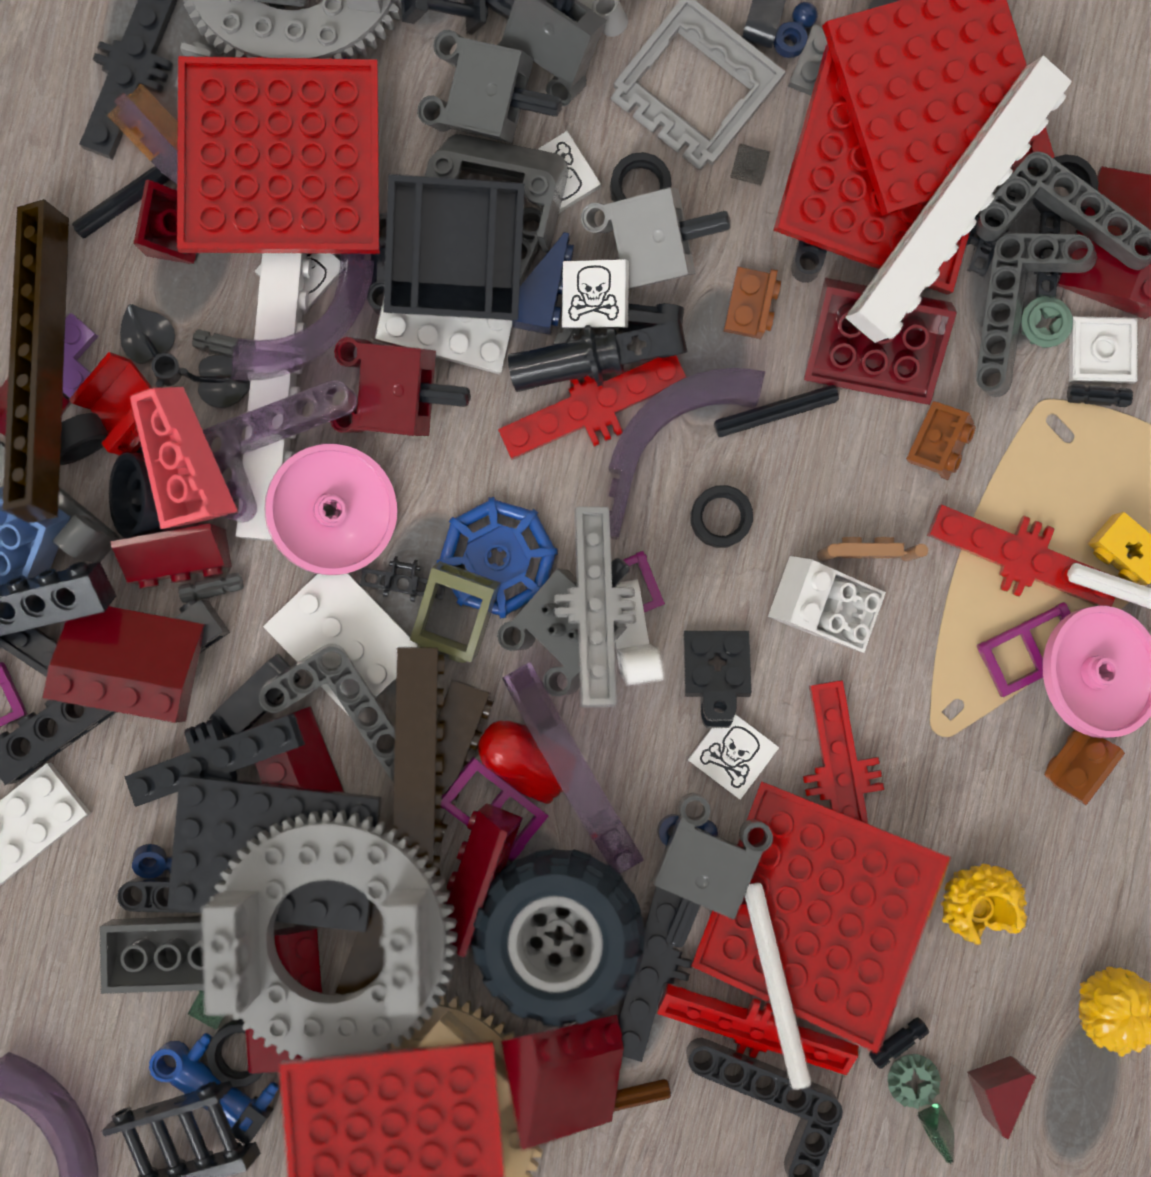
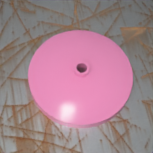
[264,444,397,575]
[1043,606,1151,738]

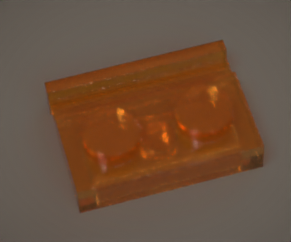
[107,84,178,166]

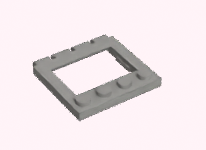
[611,0,786,170]

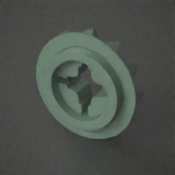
[1021,296,1073,349]
[887,1054,942,1110]

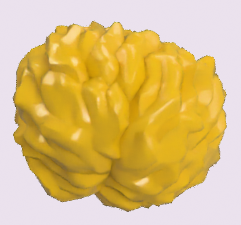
[941,863,1027,945]
[1078,966,1151,1057]

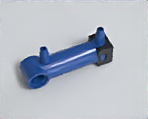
[149,1033,279,1145]

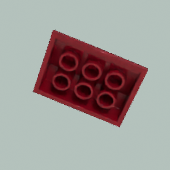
[1057,166,1151,320]
[804,278,957,405]
[42,606,205,723]
[501,1015,624,1150]

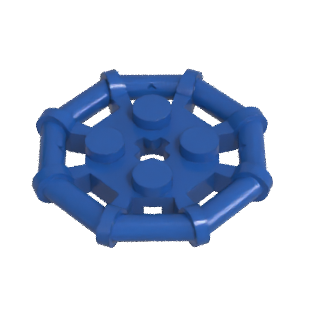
[436,497,559,619]

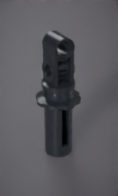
[508,319,688,392]

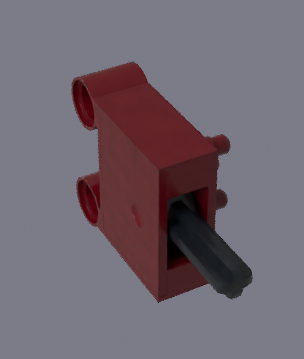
[329,337,471,436]

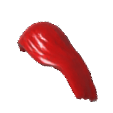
[479,720,576,804]

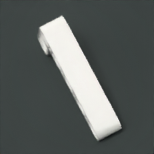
[615,579,663,686]

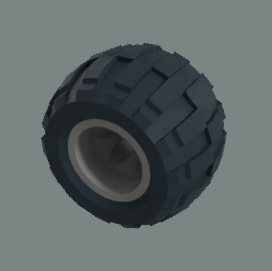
[471,848,645,1027]

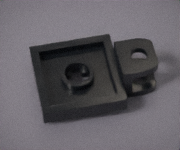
[683,631,752,728]

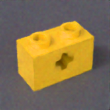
[1088,512,1151,585]

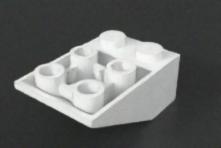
[768,556,886,653]

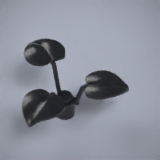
[120,304,251,453]

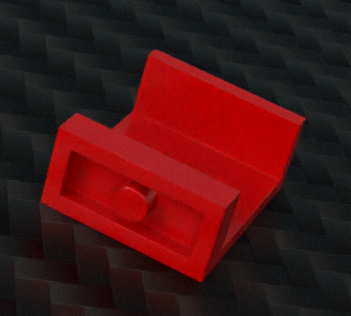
[69,352,152,456]

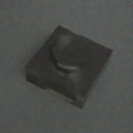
[730,143,770,186]

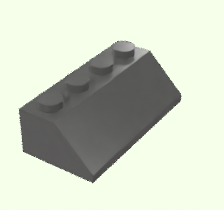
[100,916,204,994]

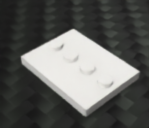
[263,573,418,716]

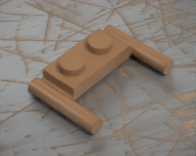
[817,537,928,562]

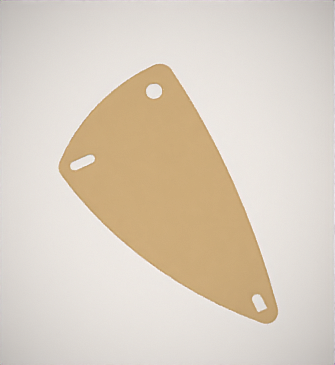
[930,399,1151,737]

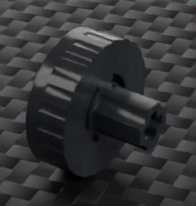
[109,452,164,538]

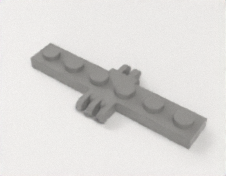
[554,507,636,708]

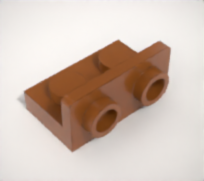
[723,267,781,339]
[906,401,976,480]
[1044,730,1125,806]

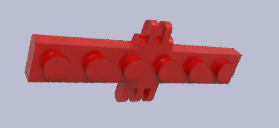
[498,355,687,460]
[927,505,1116,607]
[803,680,885,824]
[657,984,859,1076]

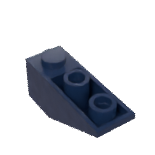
[512,232,574,335]

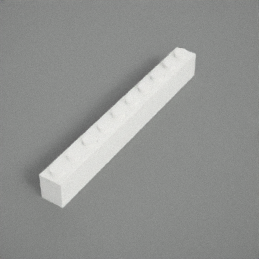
[845,55,1072,343]
[236,253,312,541]

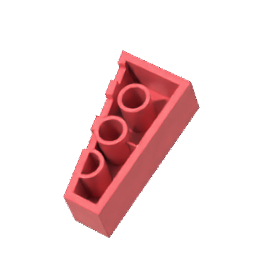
[130,387,238,529]

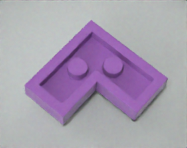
[63,313,99,398]

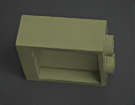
[410,561,501,663]

